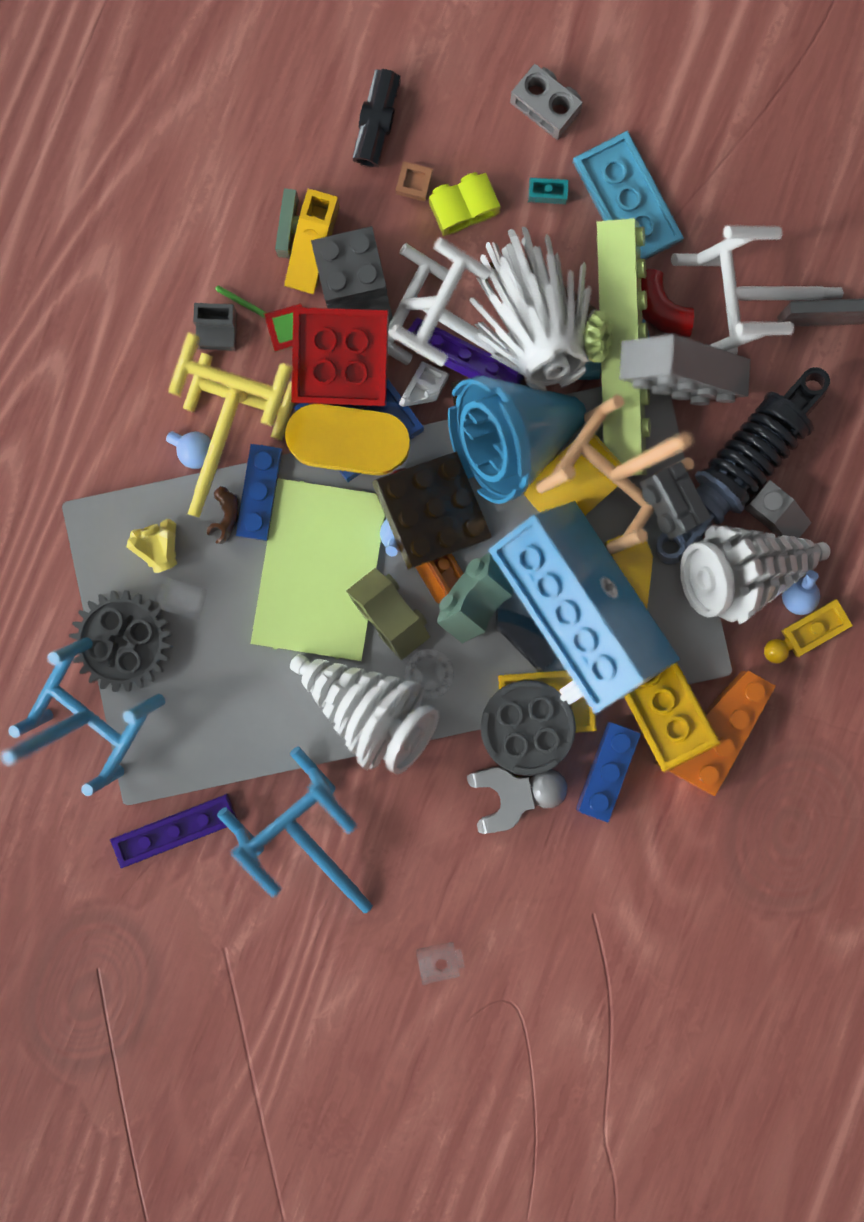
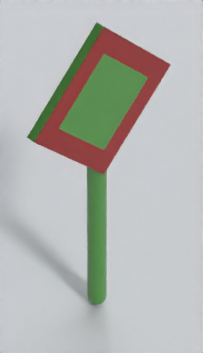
[215,286,302,352]

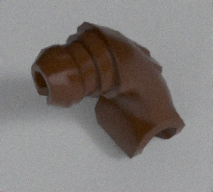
[207,486,238,544]

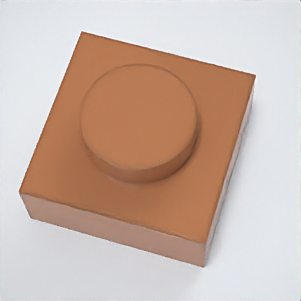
[396,161,433,202]

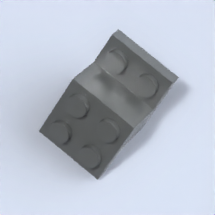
[311,226,393,323]

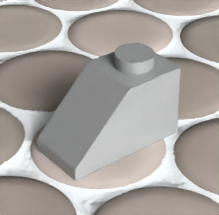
[744,480,812,538]

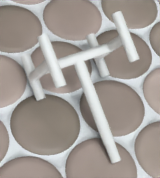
[671,226,843,355]
[388,237,508,366]

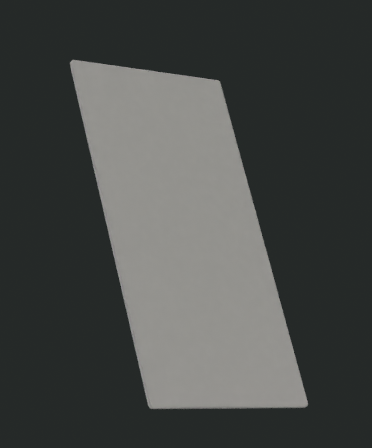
[62,387,732,805]

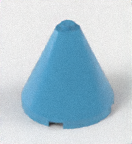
[448,376,586,504]

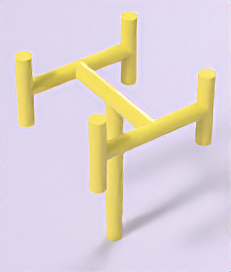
[168,333,295,518]

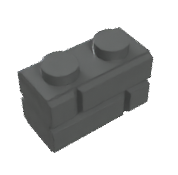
[640,461,711,539]

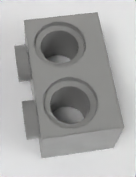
[510,64,583,140]

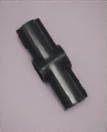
[352,68,401,168]

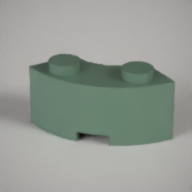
[437,552,513,644]

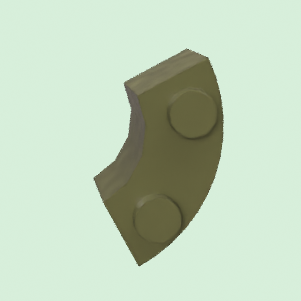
[346,568,430,661]

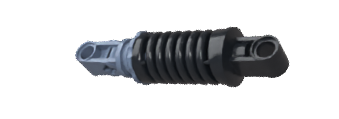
[656,367,830,565]

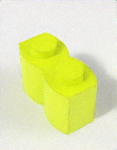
[429,172,501,236]

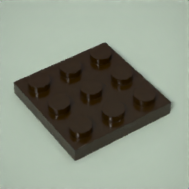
[372,451,492,570]

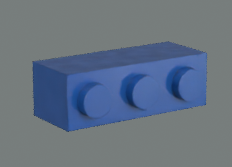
[576,722,641,823]

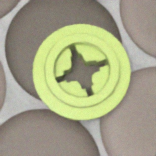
[584,310,612,363]

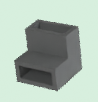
[193,303,238,351]

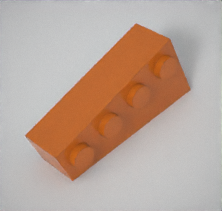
[655,670,776,796]

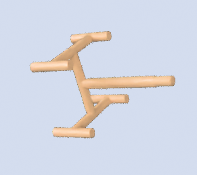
[536,395,694,554]

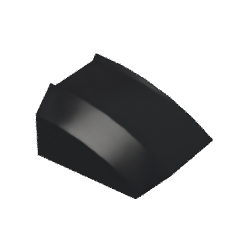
[496,608,558,672]

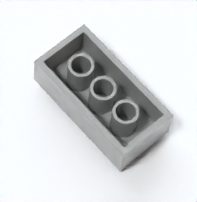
[619,335,750,405]

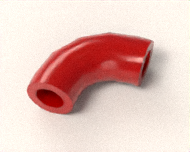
[641,269,694,338]

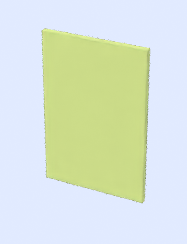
[251,478,385,661]

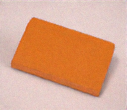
[415,554,464,604]

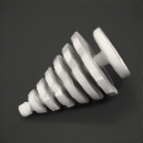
[680,525,831,624]
[290,654,439,774]

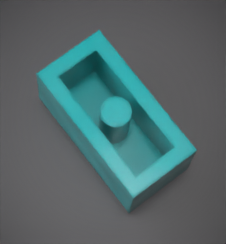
[528,178,568,204]

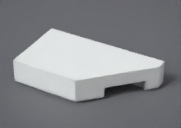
[399,361,450,407]

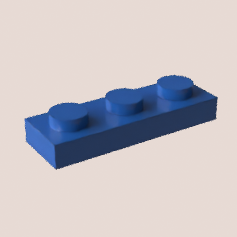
[236,444,282,541]

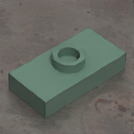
[275,188,299,259]

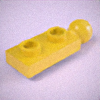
[764,599,853,664]

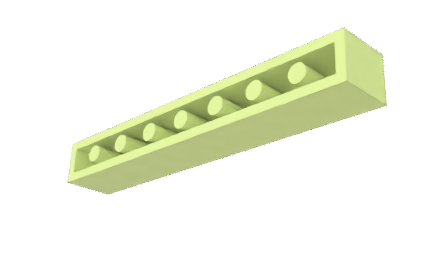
[597,218,652,476]

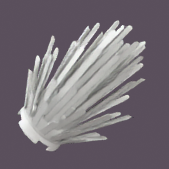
[470,227,599,391]

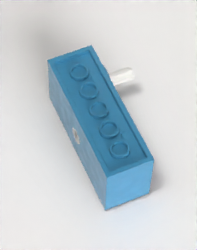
[489,501,680,713]

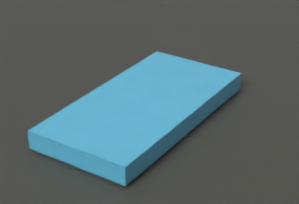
[572,131,684,260]

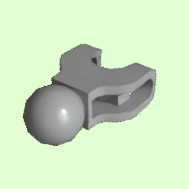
[467,766,567,834]

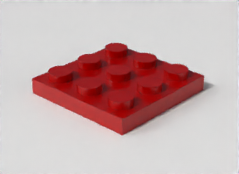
[291,307,389,406]

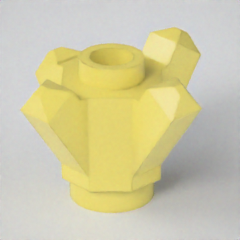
[126,519,177,573]

